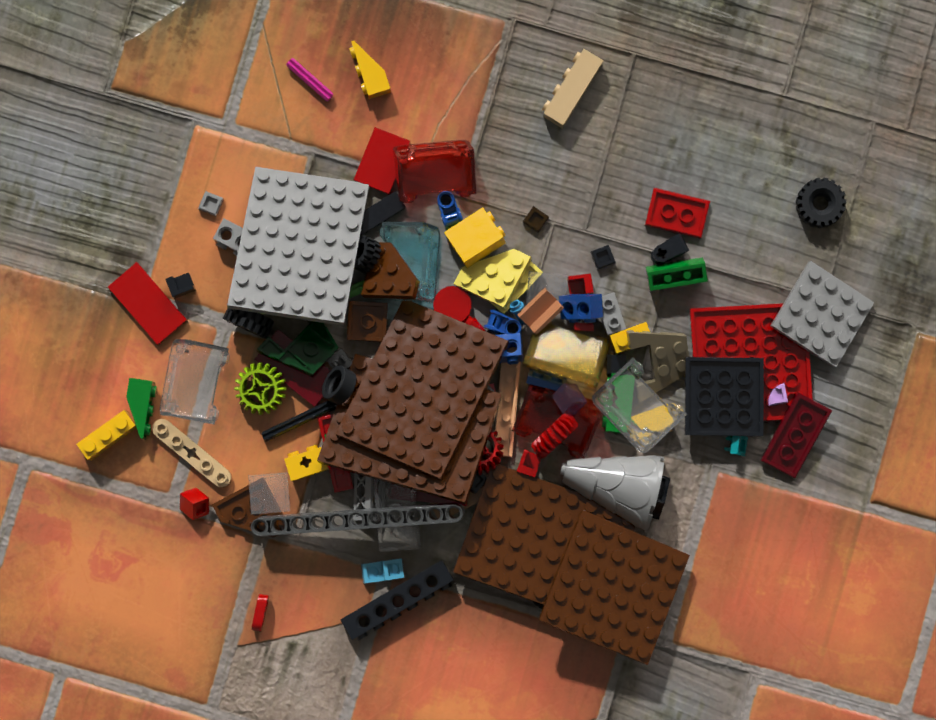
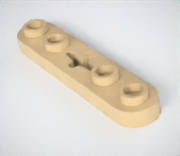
[152,419,232,487]

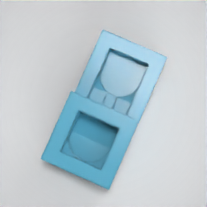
[361,558,404,584]

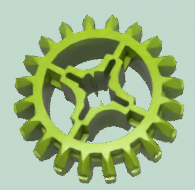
[234,362,287,415]

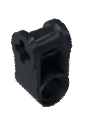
[651,233,689,264]

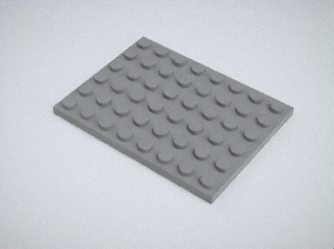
[227,167,369,326]

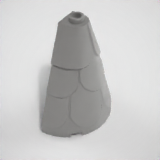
[560,455,664,531]

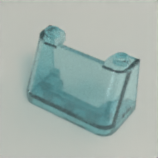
[376,222,440,303]

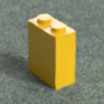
[444,207,506,268]

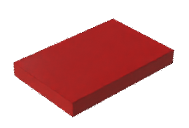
[353,127,410,195]
[645,188,710,239]

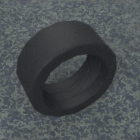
[322,366,357,405]

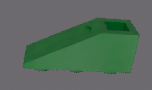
[126,378,157,440]

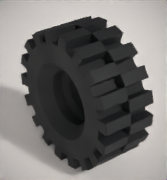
[796,178,847,228]
[223,308,275,339]

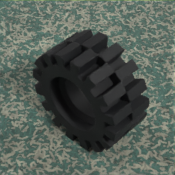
[354,235,381,273]

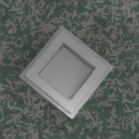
[198,191,224,217]

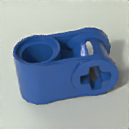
[437,191,463,230]
[484,309,522,334]

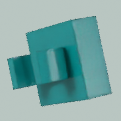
[724,436,748,456]

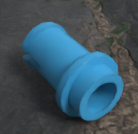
[510,300,526,325]

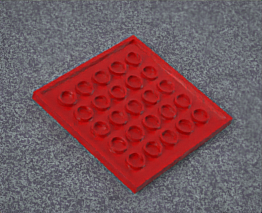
[689,303,813,421]

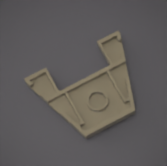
[626,330,689,402]

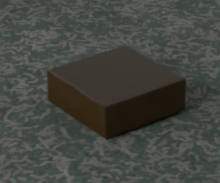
[523,206,549,233]

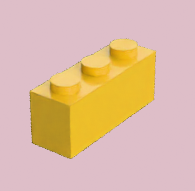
[76,410,137,461]

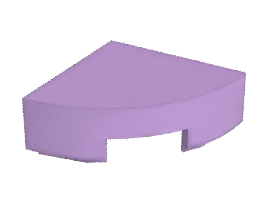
[768,383,788,406]

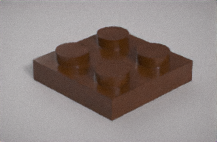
[347,301,388,342]

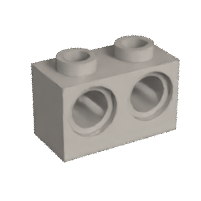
[213,218,243,256]
[600,292,626,337]

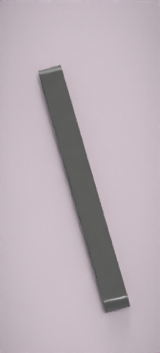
[251,502,465,536]

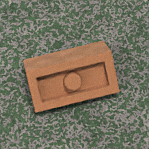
[517,288,564,335]

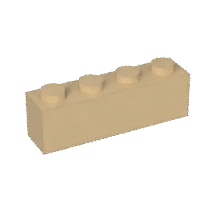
[542,49,603,129]

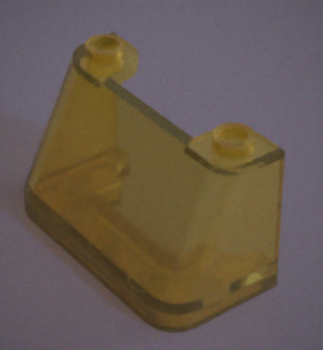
[522,321,610,389]

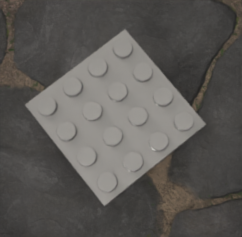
[770,261,874,368]

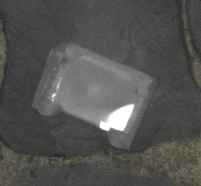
[160,339,230,425]
[592,358,687,453]

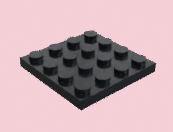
[685,357,764,436]

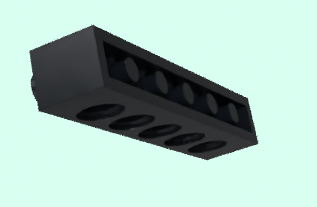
[340,560,454,641]

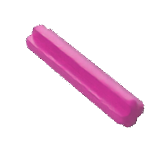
[286,58,333,102]

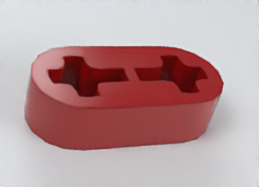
[251,594,269,632]

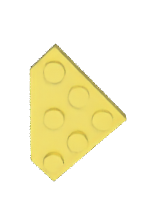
[454,249,532,309]

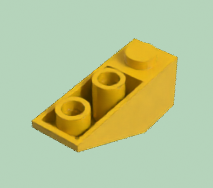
[349,41,391,99]

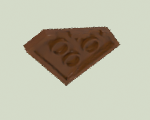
[361,242,420,299]
[212,477,285,538]

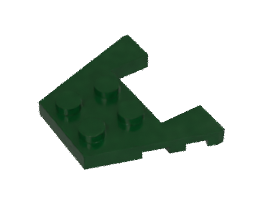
[257,320,339,376]

